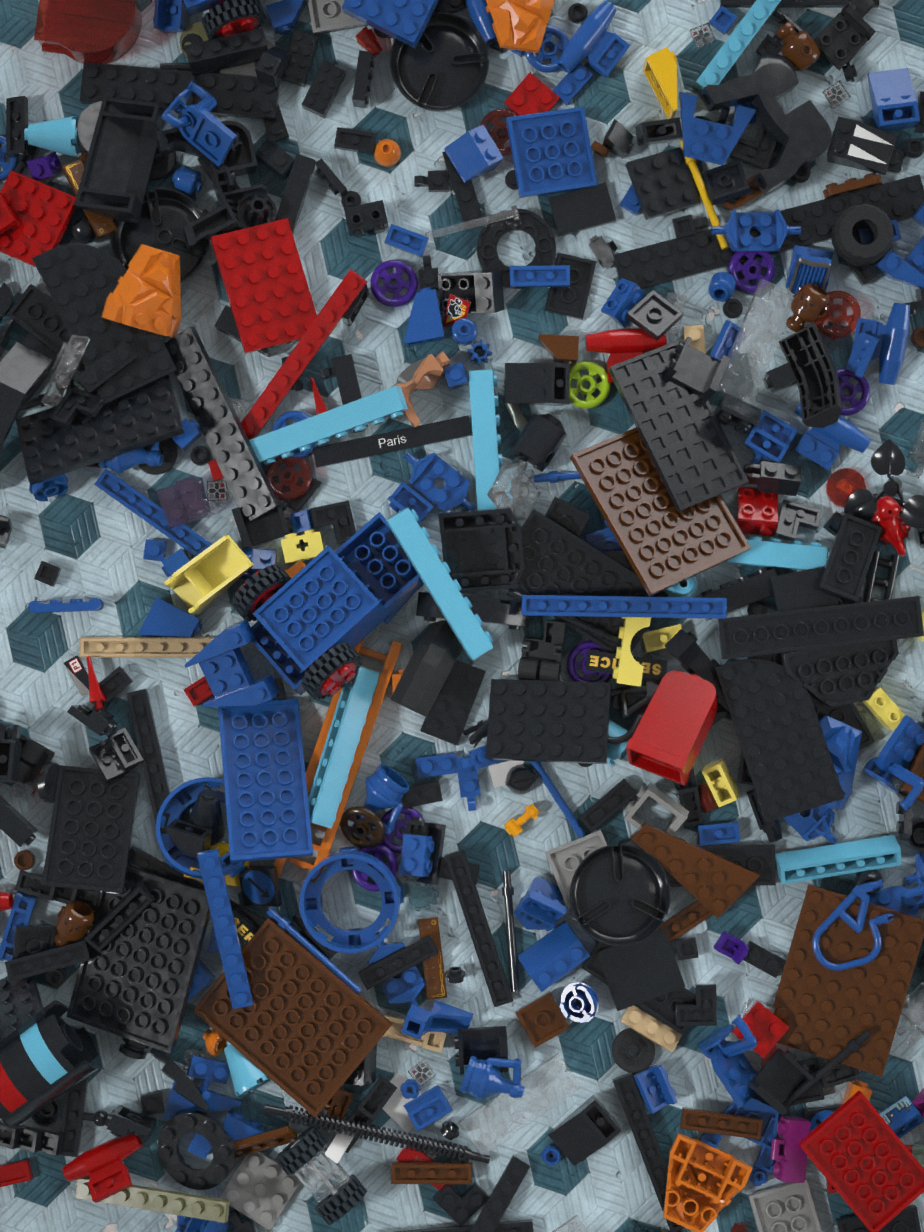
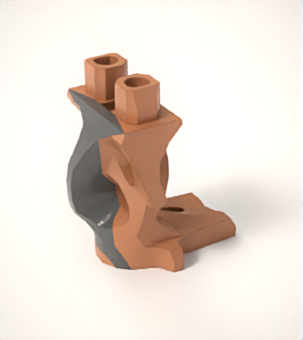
[390,351,450,428]

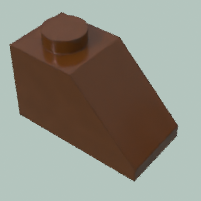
[538,334,579,366]

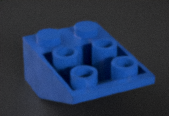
[867,68,920,131]

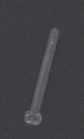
[425,205,520,240]

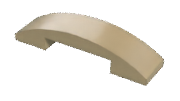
[382,1014,447,1053]

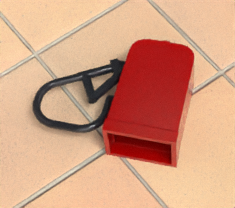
[608,670,718,786]

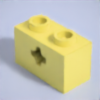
[281,529,325,564]
[861,687,905,731]
[701,758,741,807]

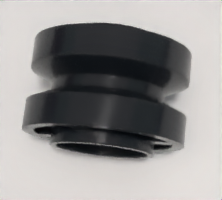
[119,1037,150,1059]

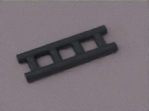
[863,551,900,602]

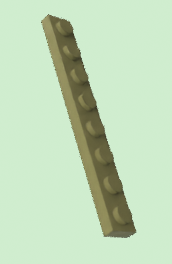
[75,1177,230,1223]

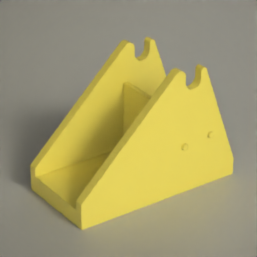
[164,535,254,616]

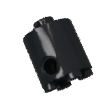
[511,413,567,472]

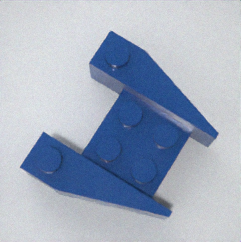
[875,202,924,289]
[185,619,280,707]

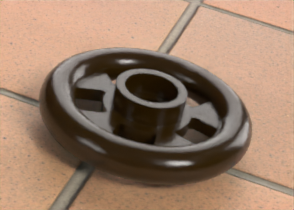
[340,806,385,848]

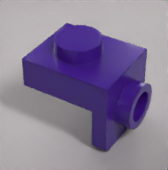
[26,152,62,180]
[713,931,749,965]

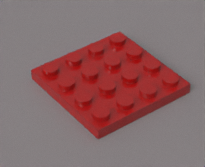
[0,170,76,268]

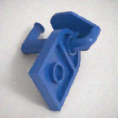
[161,79,237,167]
[862,715,924,811]
[857,878,924,917]
[697,1014,757,1108]

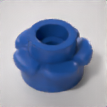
[400,1079,420,1099]
[541,1145,561,1166]
[749,1166,768,1186]

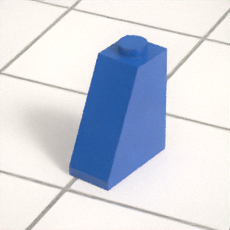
[404,288,445,347]
[139,598,203,637]

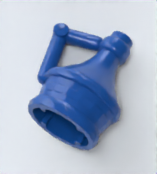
[98,442,164,474]
[357,764,409,834]
[460,1056,525,1100]

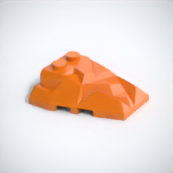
[486,0,555,53]
[102,244,182,337]
[663,1133,753,1232]

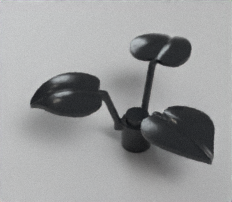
[844,439,924,528]

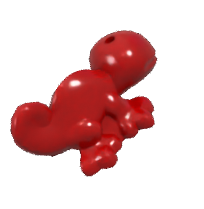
[871,496,911,556]

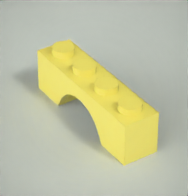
[612,617,651,687]

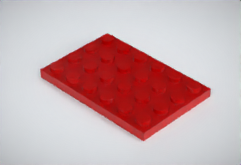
[210,218,317,354]
[798,1090,924,1232]

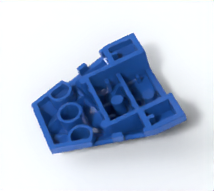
[819,714,862,810]

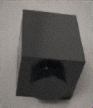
[763,362,797,393]

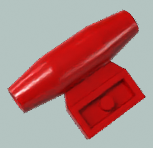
[585,328,667,382]
[62,1133,143,1203]

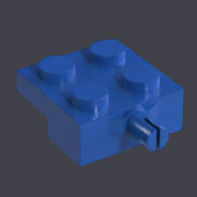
[742,410,798,464]

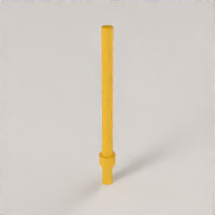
[680,141,729,250]

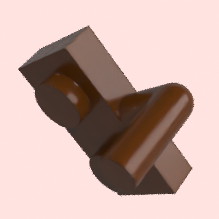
[322,1088,354,1131]

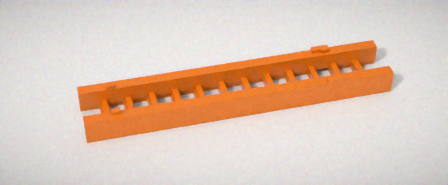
[273,638,403,882]

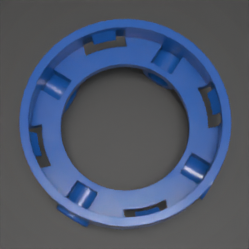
[156,777,246,879]
[299,847,404,953]

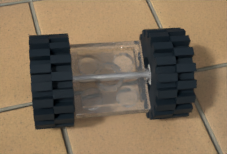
[275,1126,367,1225]

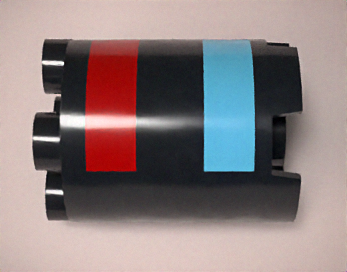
[0,1000,100,1128]

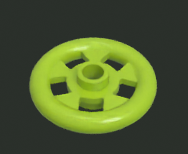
[569,361,611,409]

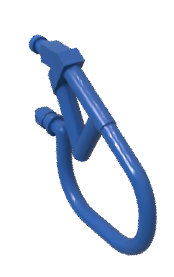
[812,879,894,971]

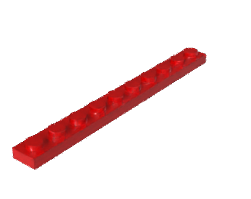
[241,269,368,440]

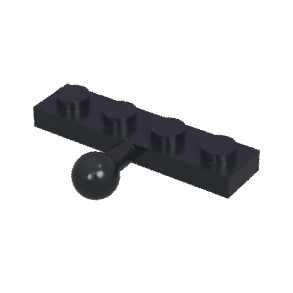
[60,1076,108,1157]

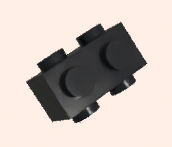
[344,200,389,237]

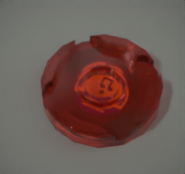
[826,468,866,508]

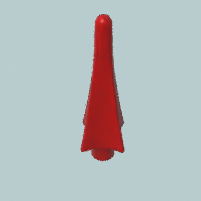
[310,377,328,415]
[86,656,106,710]

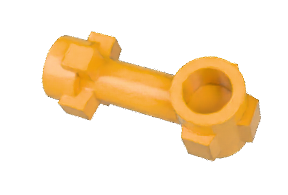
[504,804,540,837]

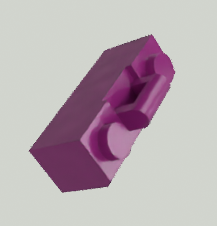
[770,1116,811,1183]

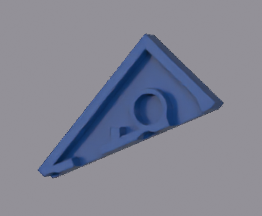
[163,1081,242,1120]

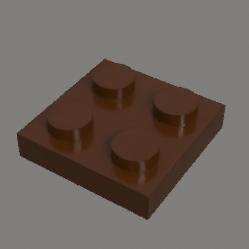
[515,991,570,1048]

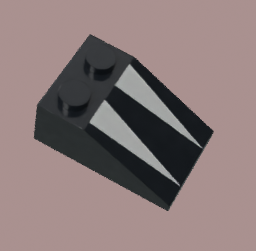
[827,116,897,175]

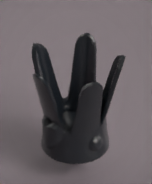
[462,720,488,748]

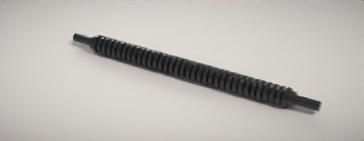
[263,1104,490,1164]

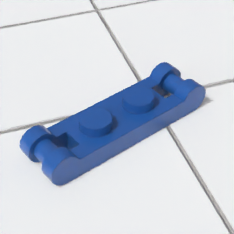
[28,598,104,613]
[0,891,38,961]

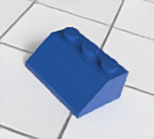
[517,921,590,992]

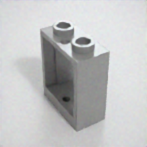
[624,782,689,836]

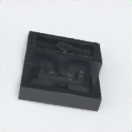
[89,728,144,783]

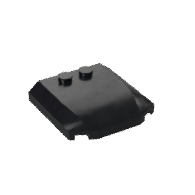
[438,507,525,593]

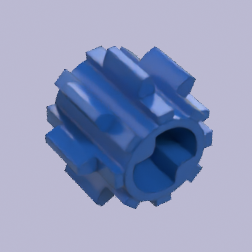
[467,340,492,366]

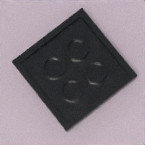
[625,147,700,220]

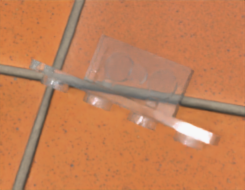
[41,335,90,406]

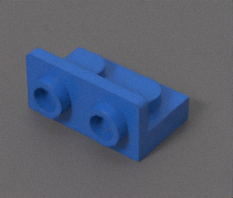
[845,332,879,378]

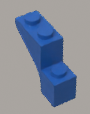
[401,1000,473,1039]
[187,1111,265,1159]

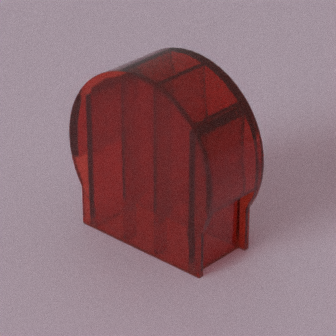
[34,0,142,64]

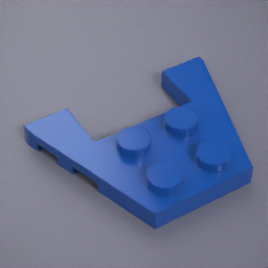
[679,92,756,165]
[699,1097,779,1174]

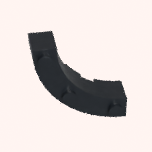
[416,592,530,630]
[664,628,730,715]

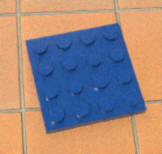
[505,106,598,198]

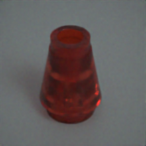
[355,27,383,57]
[697,782,720,813]

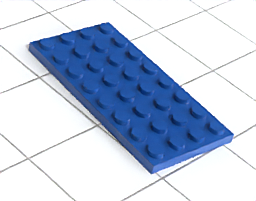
[218,699,313,863]

